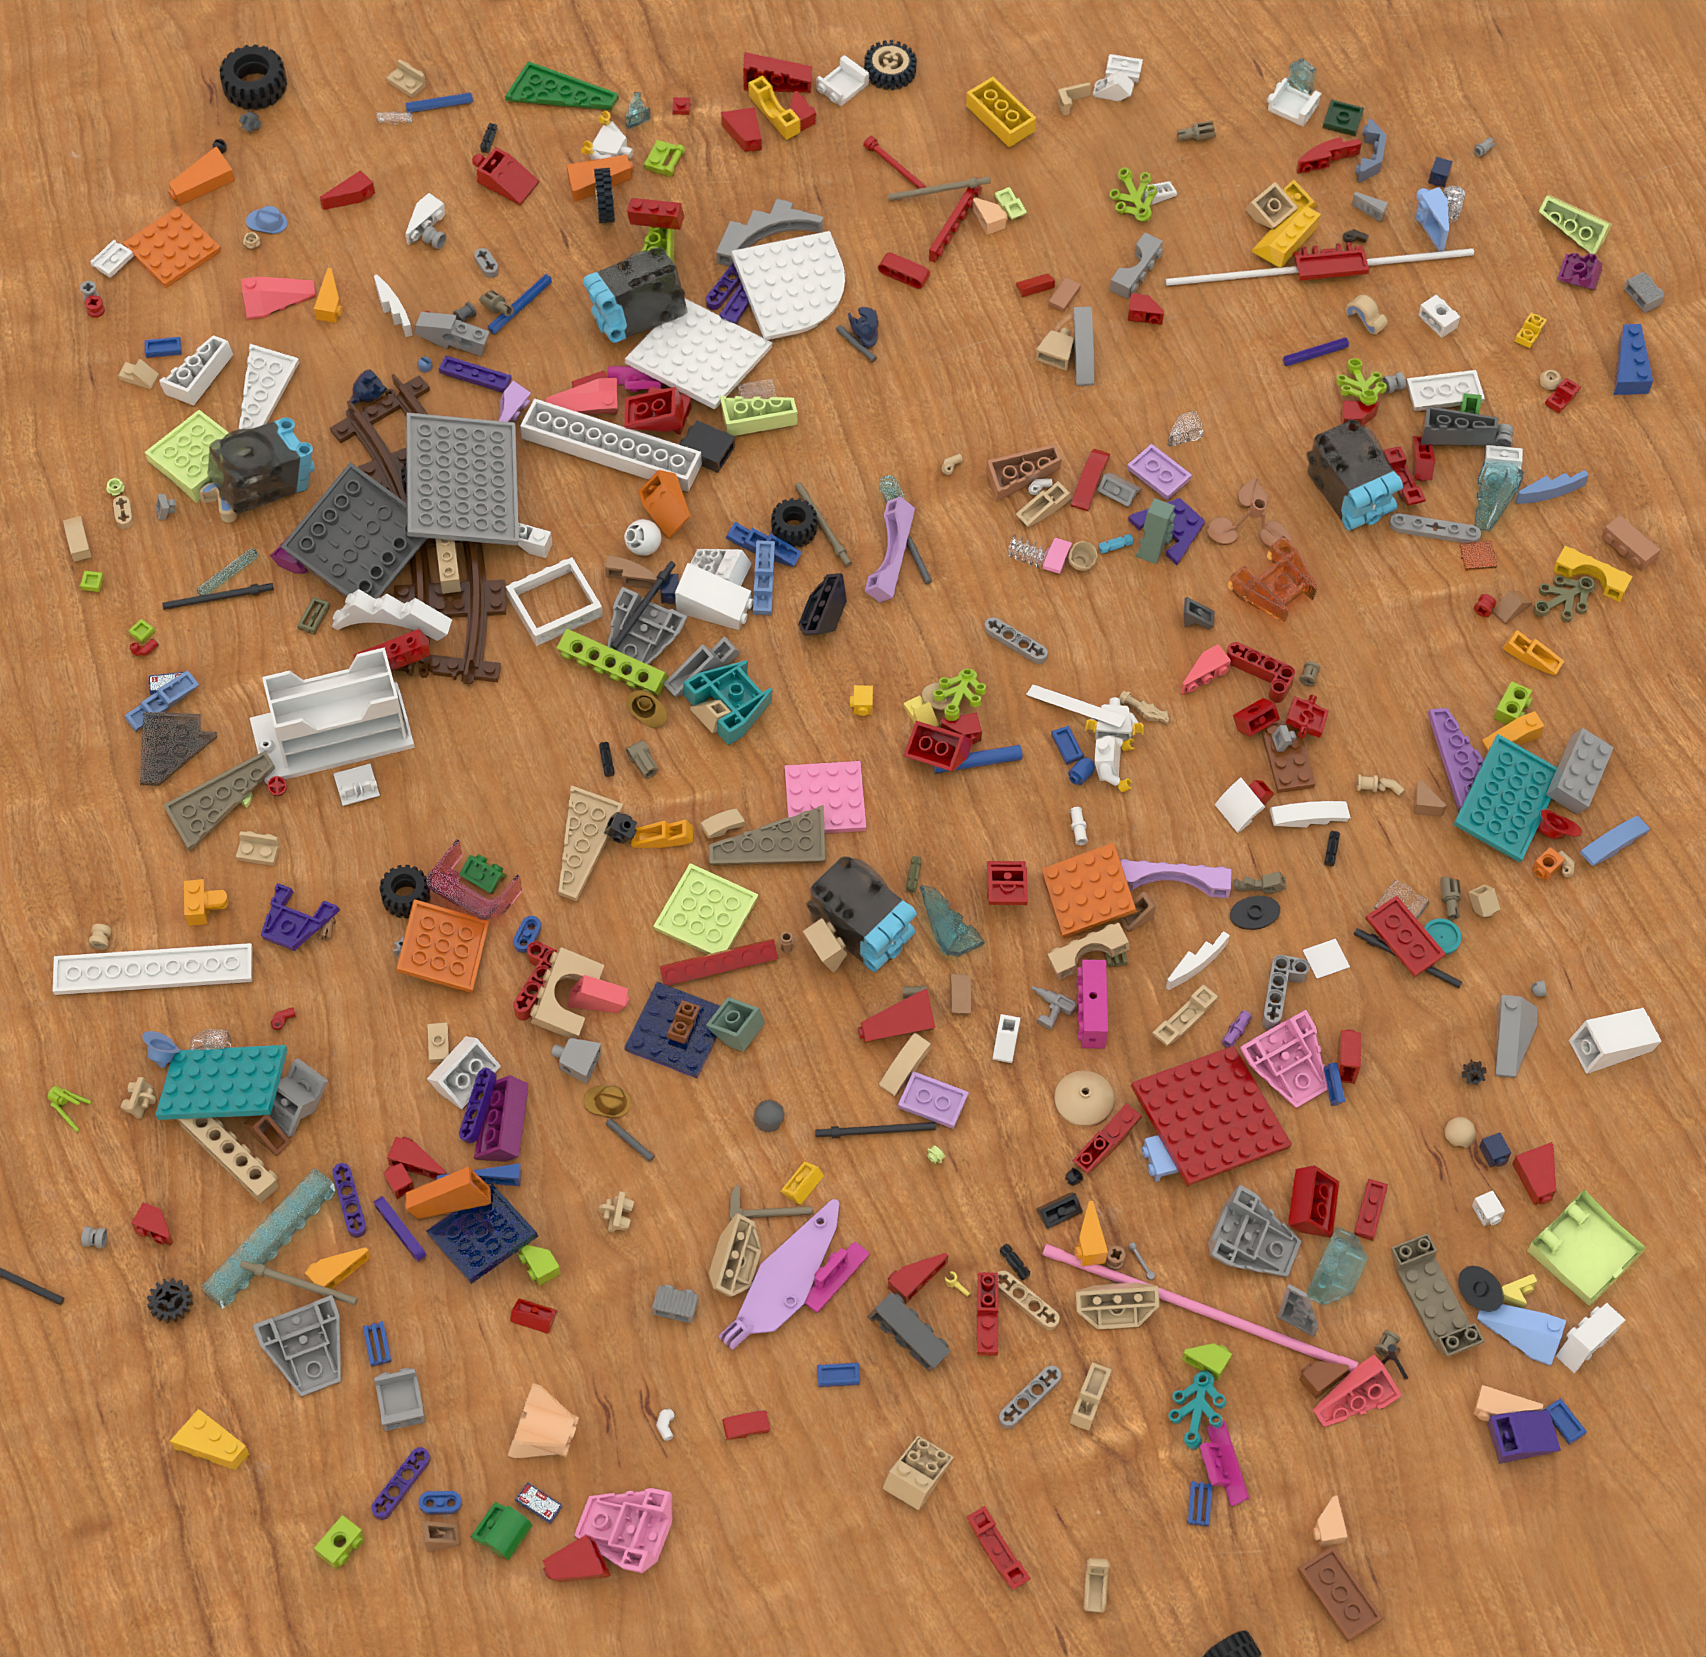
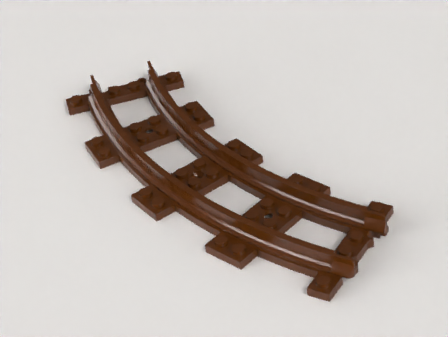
[330,374,506,684]

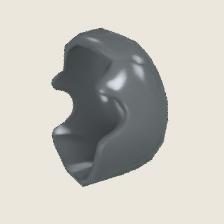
[754,1099,785,1132]

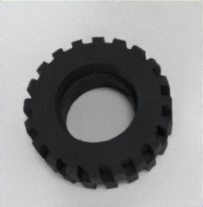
[219,45,287,110]

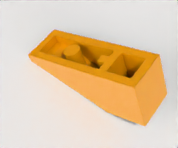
[314,268,343,323]
[1482,711,1544,752]
[1075,1201,1108,1266]
[305,1247,371,1297]

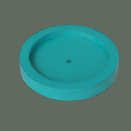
[1424,918,1461,955]

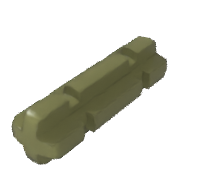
[906,856,922,892]

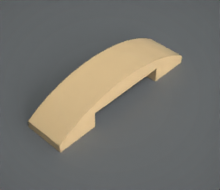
[1152,984,1218,1046]

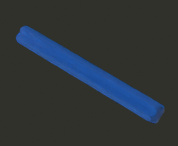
[488,274,552,334]

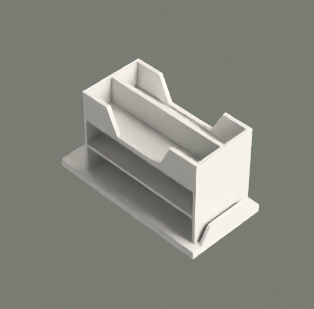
[250,648,415,784]

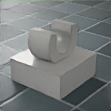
[155,494,176,520]
[1272,725,1297,752]

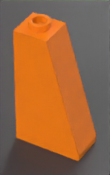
[168,147,235,206]
[566,155,634,202]
[405,1167,491,1219]

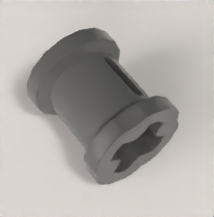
[453,302,477,323]

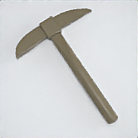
[730,1184,813,1221]

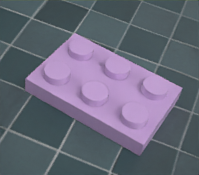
[1127,444,1192,500]
[898,1071,969,1129]

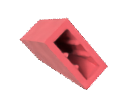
[567,975,629,1013]

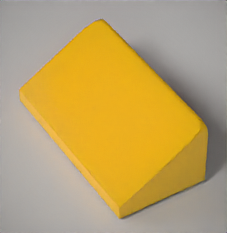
[1283,180,1318,209]
[780,1161,824,1205]

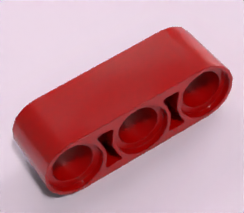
[878,252,930,289]

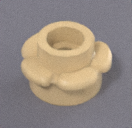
[243,232,260,249]

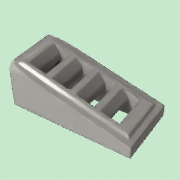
[1352,192,1388,222]

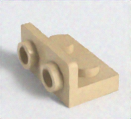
[387,59,426,98]
[236,831,280,866]

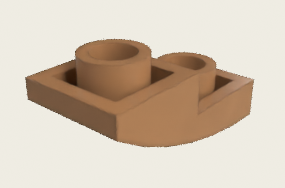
[949,974,971,1014]

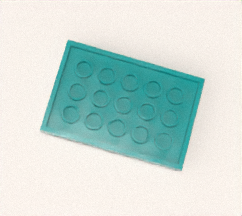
[1453,734,1557,863]
[155,1045,288,1120]

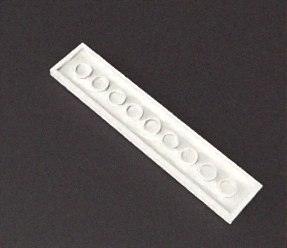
[53,943,252,995]

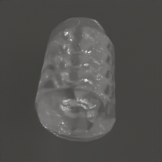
[1443,186,1466,223]
[1008,535,1049,568]

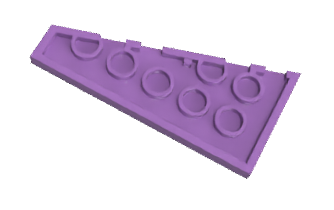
[1427,708,1484,810]

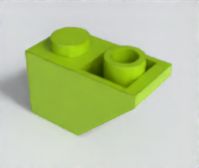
[517,1243,561,1286]

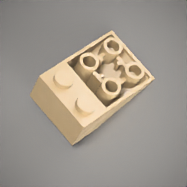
[883,1436,954,1510]

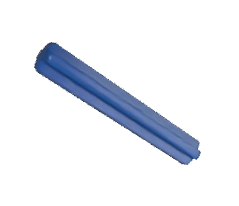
[406,92,473,113]

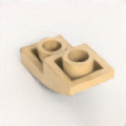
[700,809,745,838]

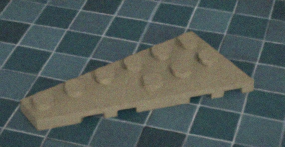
[163,751,275,852]
[709,805,825,865]

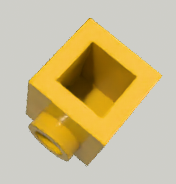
[850,685,873,716]

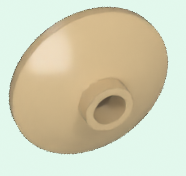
[922,683,955,710]

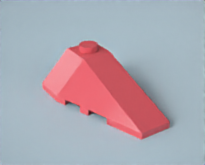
[241,277,316,320]
[546,378,618,415]
[1313,1355,1402,1427]

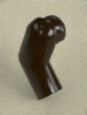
[1343,229,1369,243]

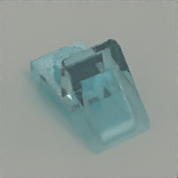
[626,92,650,129]

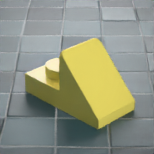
[903,695,939,727]
[1502,1274,1537,1309]

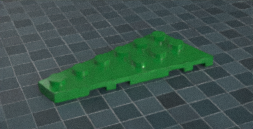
[505,61,619,110]

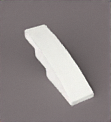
[374,275,412,337]
[1270,801,1350,828]
[1166,931,1230,990]

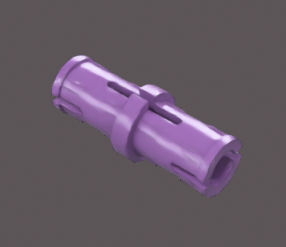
[1221,1010,1252,1048]

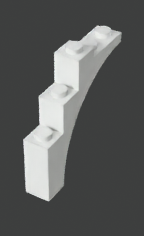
[332,589,452,641]

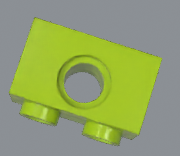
[314,1515,364,1569]

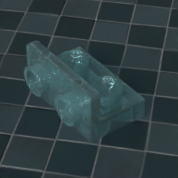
[1287,58,1316,95]

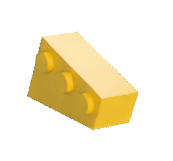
[170,1409,249,1470]

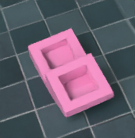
[1042,538,1072,574]

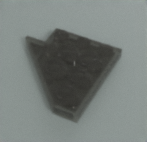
[140,712,217,786]

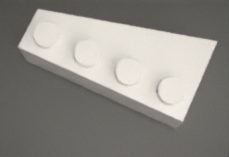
[159,335,233,405]

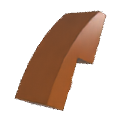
[667,1000,700,1044]

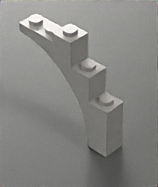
[716,199,824,267]

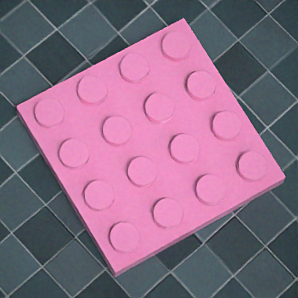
[785,761,866,833]

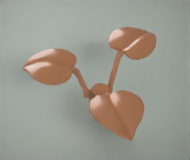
[1206,478,1292,548]

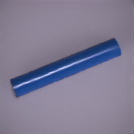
[933,745,1023,774]

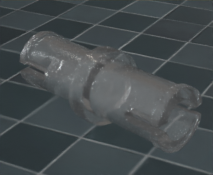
[377,111,413,124]

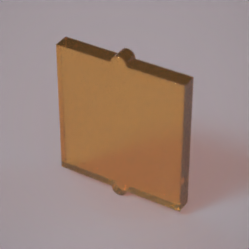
[1460,541,1497,570]

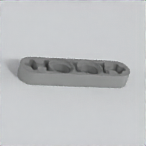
[985,617,1048,664]
[999,1366,1061,1429]

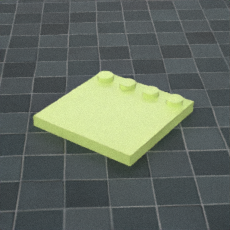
[653,863,759,954]

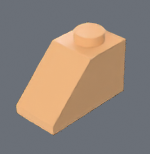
[972,198,1008,235]
[1313,1496,1348,1547]

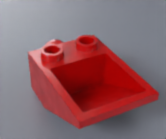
[472,147,539,206]

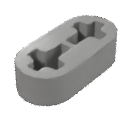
[474,248,499,278]

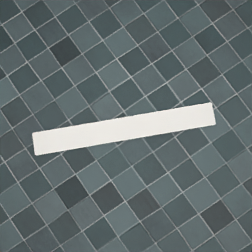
[1026,685,1126,727]

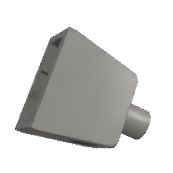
[551,1038,602,1084]

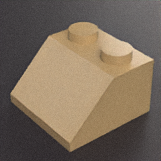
[1245,182,1298,229]
[803,918,847,973]

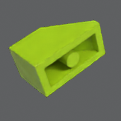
[1182,1343,1232,1381]

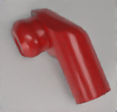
[270,1007,296,1030]

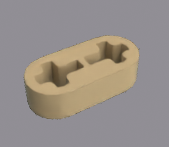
[113,496,133,529]

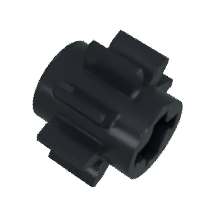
[1461,1059,1487,1086]

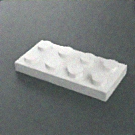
[1406,370,1485,411]

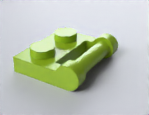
[644,140,686,176]

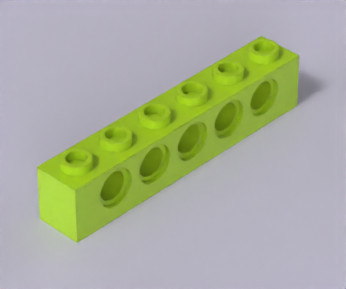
[557,628,668,697]

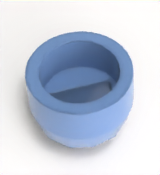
[418,356,432,372]

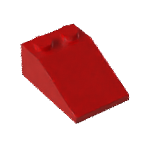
[624,387,683,432]

